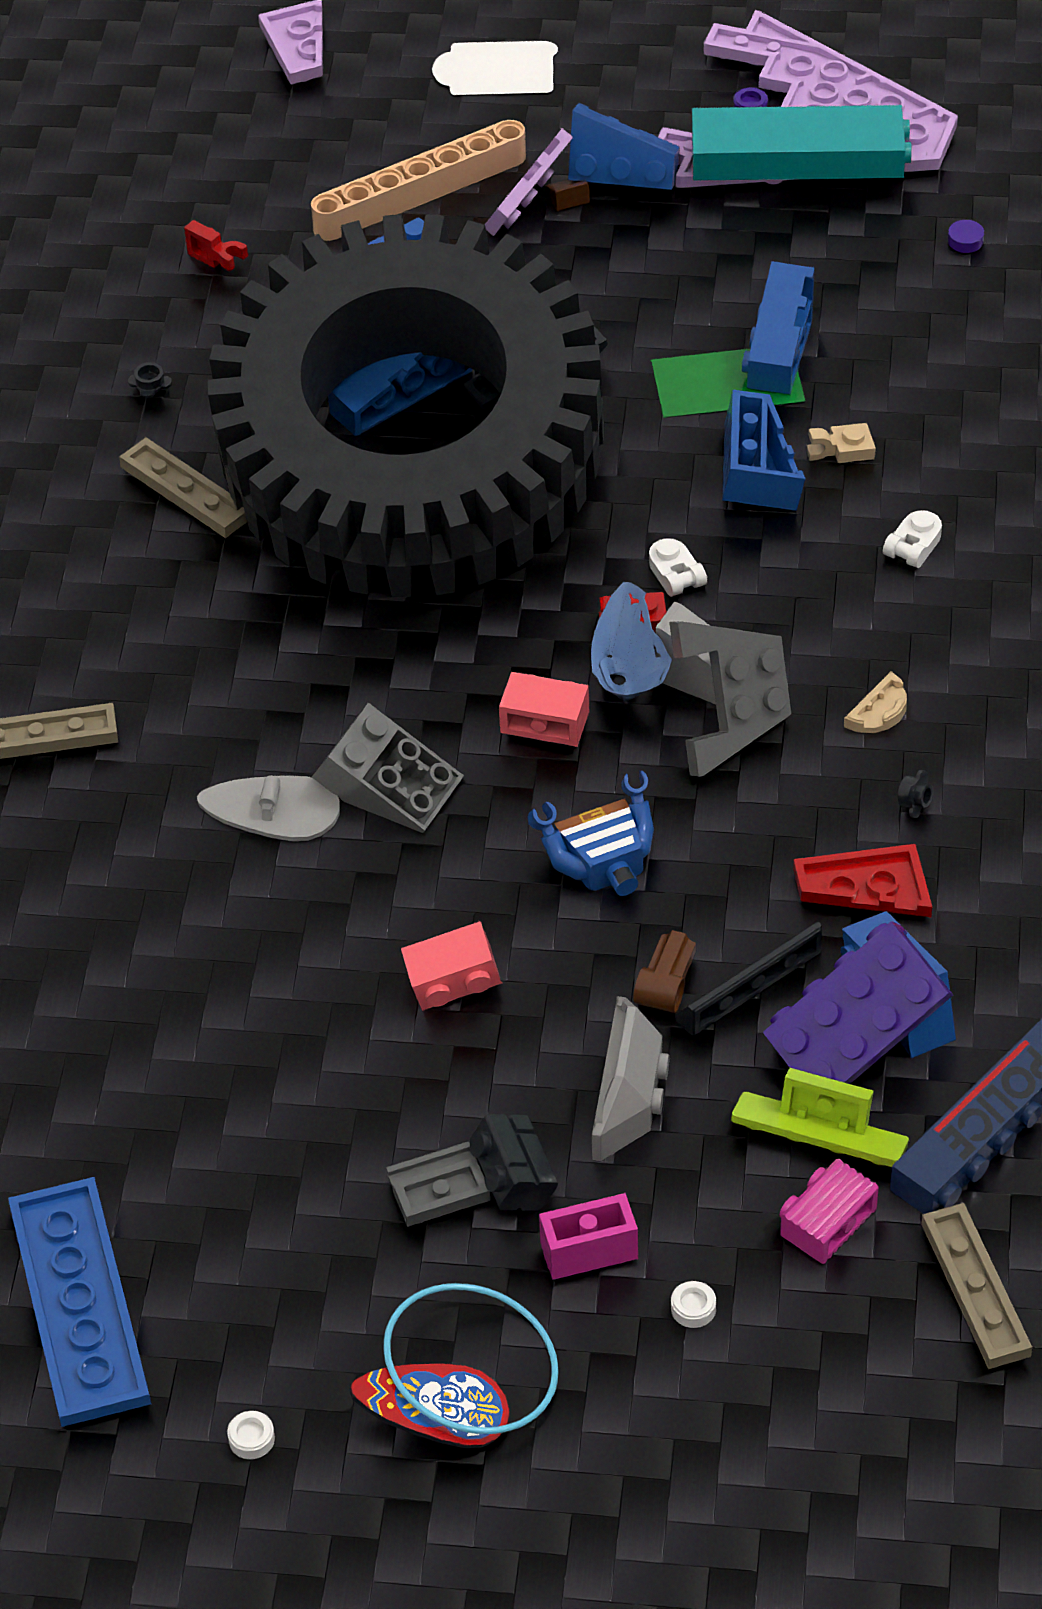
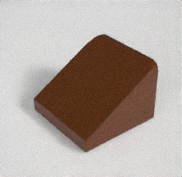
[545,179,590,211]

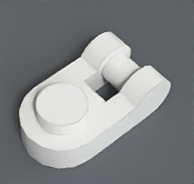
[883,511,942,568]
[649,538,707,597]

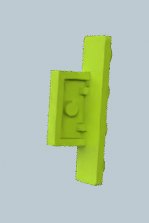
[731,1068,909,1167]

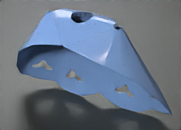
[591,582,672,702]

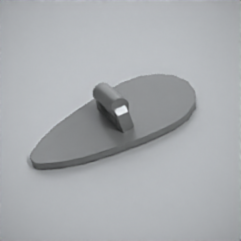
[197,775,340,841]

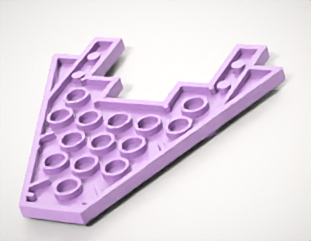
[658,10,958,188]

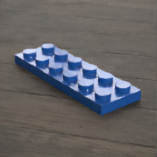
[8,1177,151,1427]

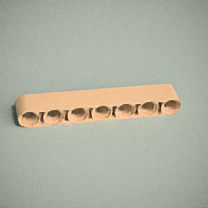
[311,120,526,241]

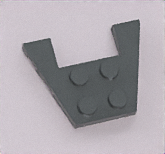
[669,621,791,777]

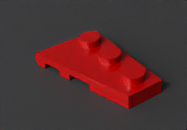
[793,844,932,918]

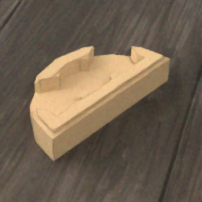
[844,672,907,733]

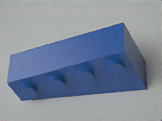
[328,352,472,436]

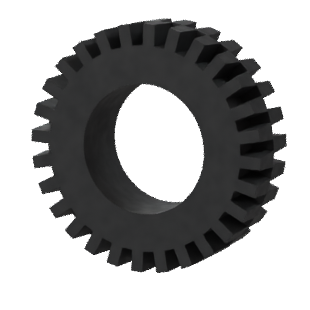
[207,214,604,597]

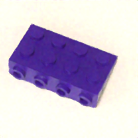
[763,921,953,1084]

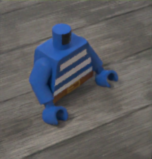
[528,771,654,896]

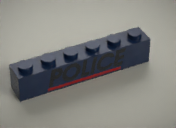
[890,1019,1042,1214]

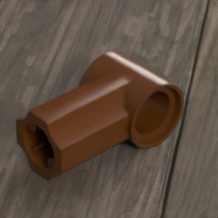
[633,930,696,1014]

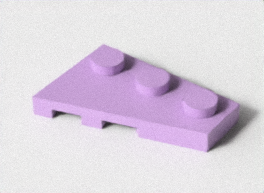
[259,0,323,84]
[485,129,573,236]

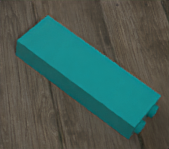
[692,105,912,181]

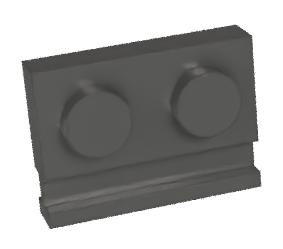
[386,1141,491,1227]

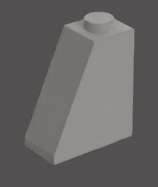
[656,602,716,704]

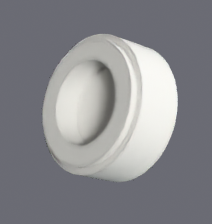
[671,1281,716,1328]
[227,1411,275,1459]

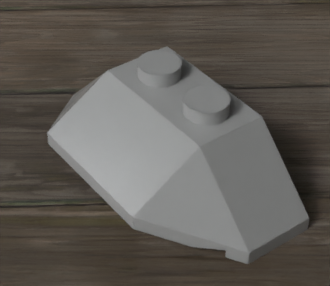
[592,996,669,1161]

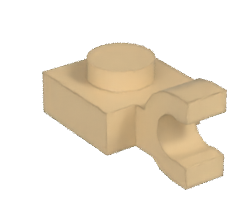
[806,423,876,463]

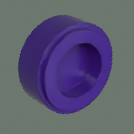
[733,87,768,108]
[948,220,984,253]

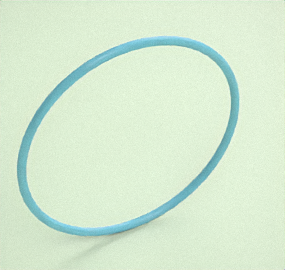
[384,1283,558,1434]

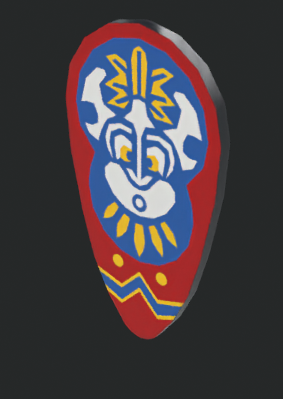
[349,1364,509,1449]

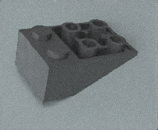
[312,703,464,833]

